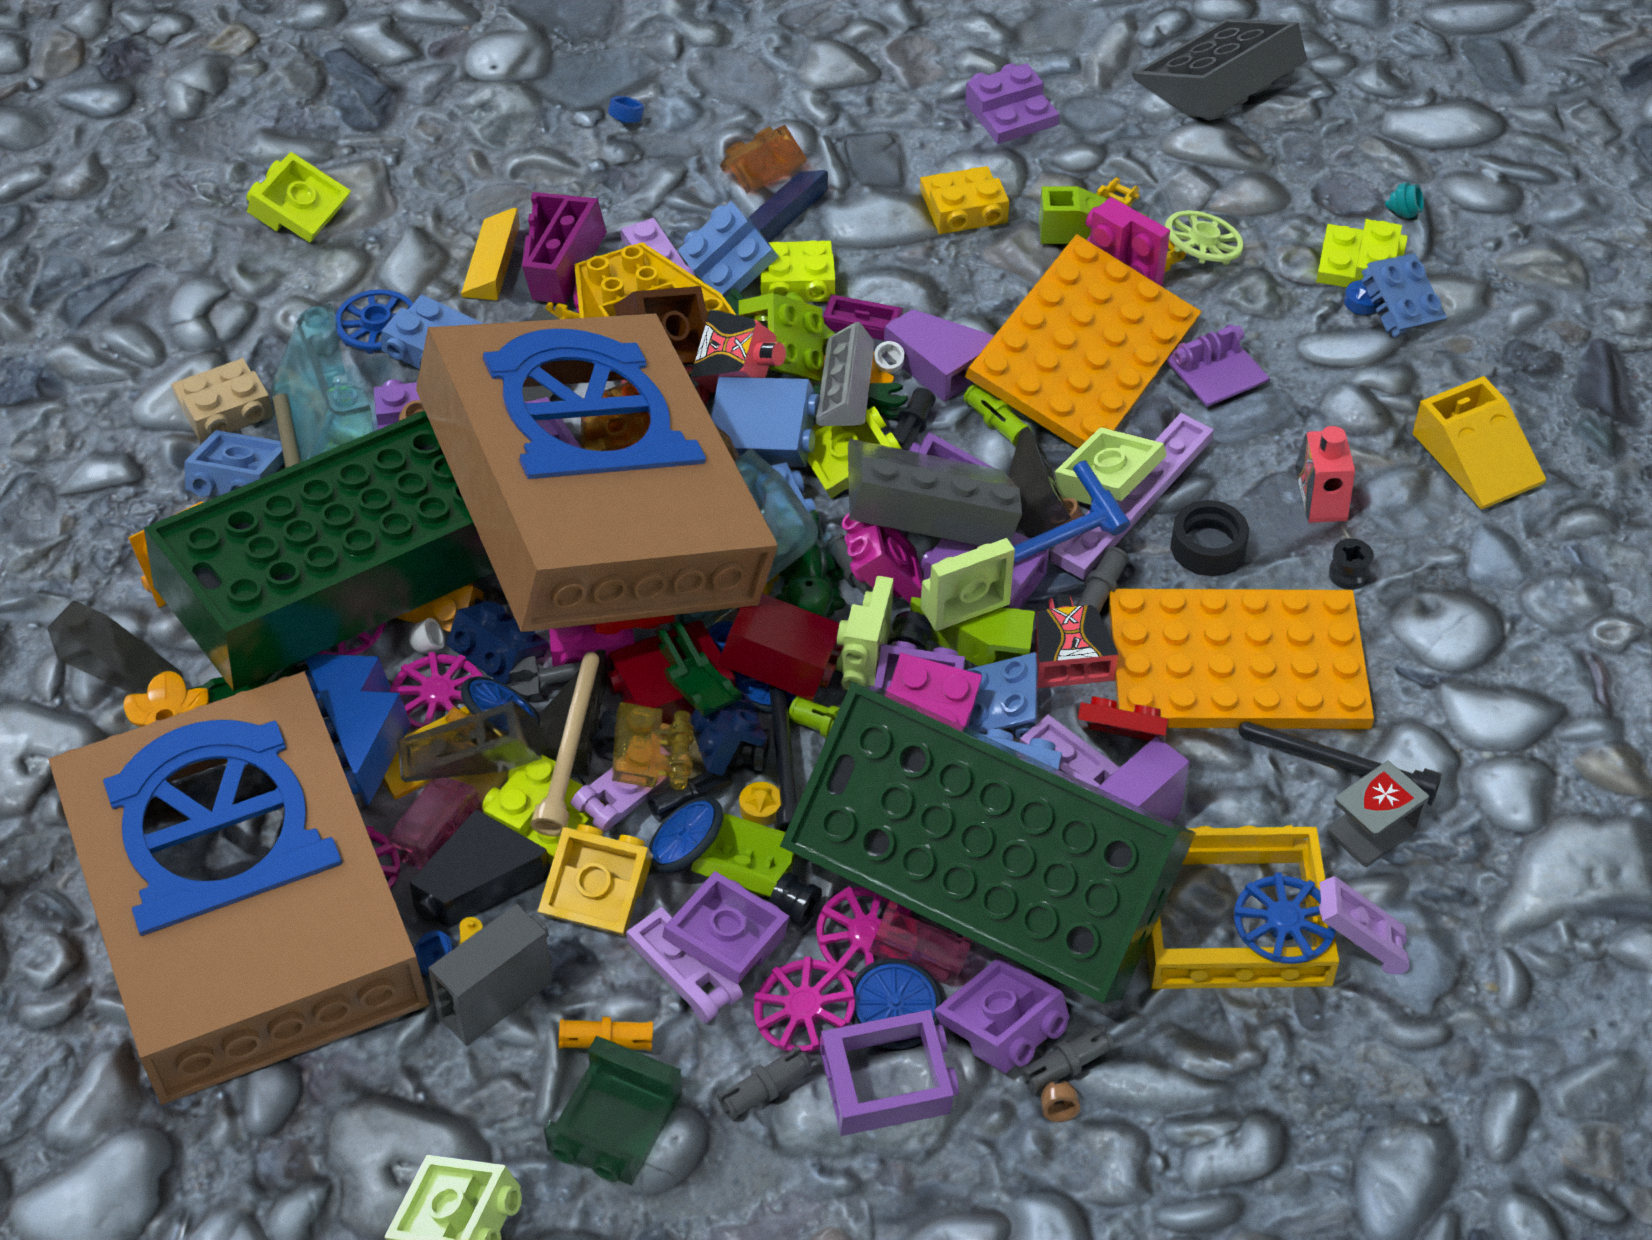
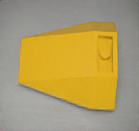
[574,242,736,318]

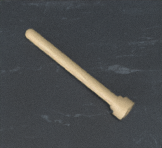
[531,652,599,837]

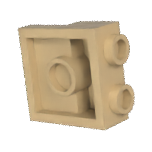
[171,358,273,443]

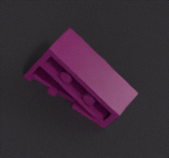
[522,192,607,304]

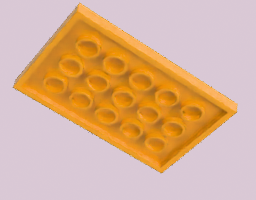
[965,234,1202,448]
[1108,589,1374,729]

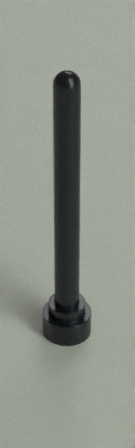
[769,685,798,832]
[1238,721,1442,806]

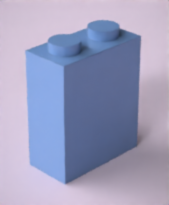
[711,377,820,467]

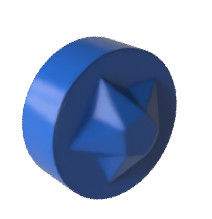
[608,96,644,123]
[1344,280,1382,315]
[414,931,459,977]

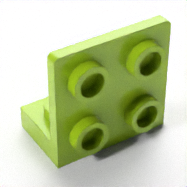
[739,293,824,382]

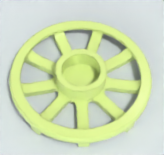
[1165,210,1243,265]

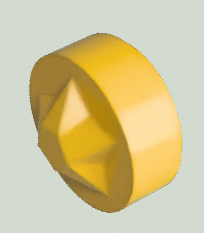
[739,782,781,825]

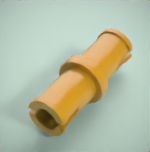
[558,1016,653,1054]

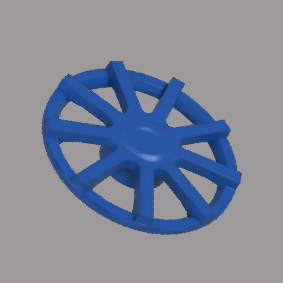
[334,289,413,354]
[1234,873,1336,964]

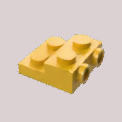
[919,166,1009,235]
[537,824,653,937]

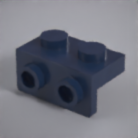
[447,601,549,685]
[690,690,767,776]

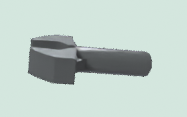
[509,656,582,702]

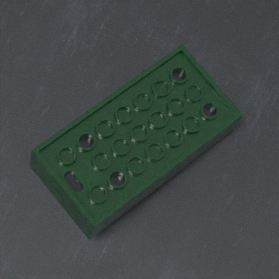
[144,410,495,691]
[780,681,1196,1003]

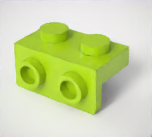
[691,813,795,897]

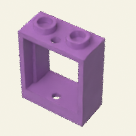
[819,1009,959,1136]

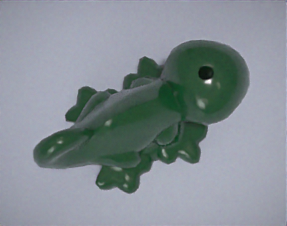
[775,510,846,617]

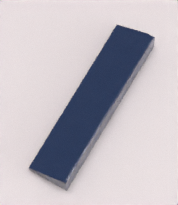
[748,170,828,242]

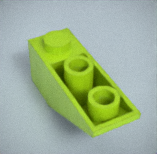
[1039,186,1147,244]
[910,597,1035,666]

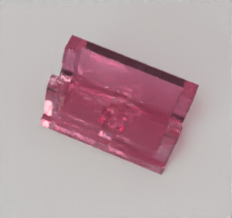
[387,774,483,870]
[869,901,972,987]

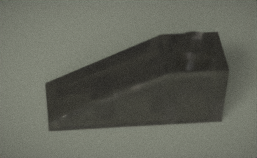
[1008,426,1071,539]
[47,600,184,694]
[529,649,608,776]
[397,701,542,782]

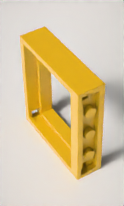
[1146,825,1339,989]

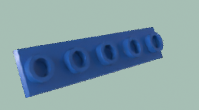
[302,654,411,805]

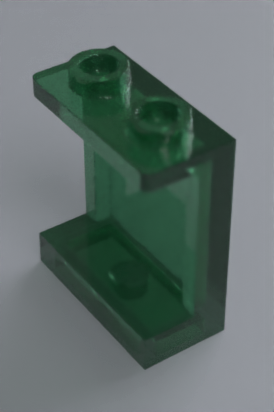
[544,1036,683,1186]

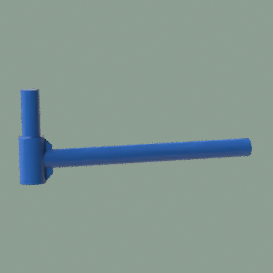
[1013,460,1131,563]

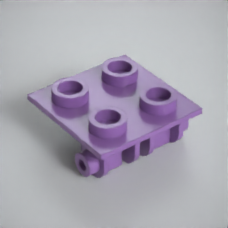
[1166,324,1270,407]

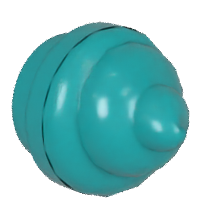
[1385,182,1424,219]

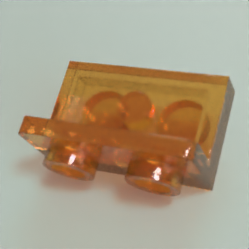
[719,125,807,194]

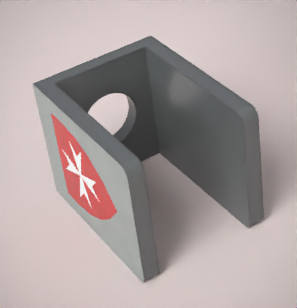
[1327,760,1429,867]

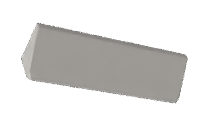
[816,322,874,426]

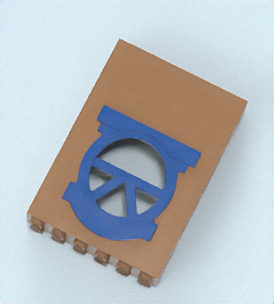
[416,314,778,632]
[48,671,429,1105]

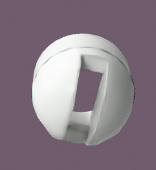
[874,341,905,375]
[409,618,445,654]

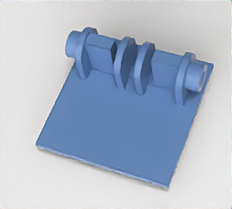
[1361,253,1447,338]
[967,652,1038,740]

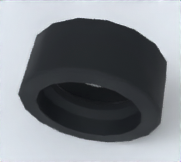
[1170,500,1249,576]

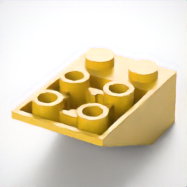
[1412,376,1546,510]

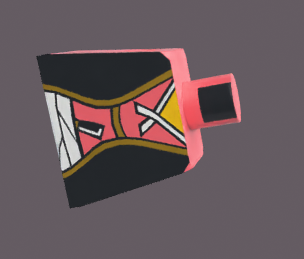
[690,310,786,393]
[1295,426,1355,523]
[1035,594,1118,688]

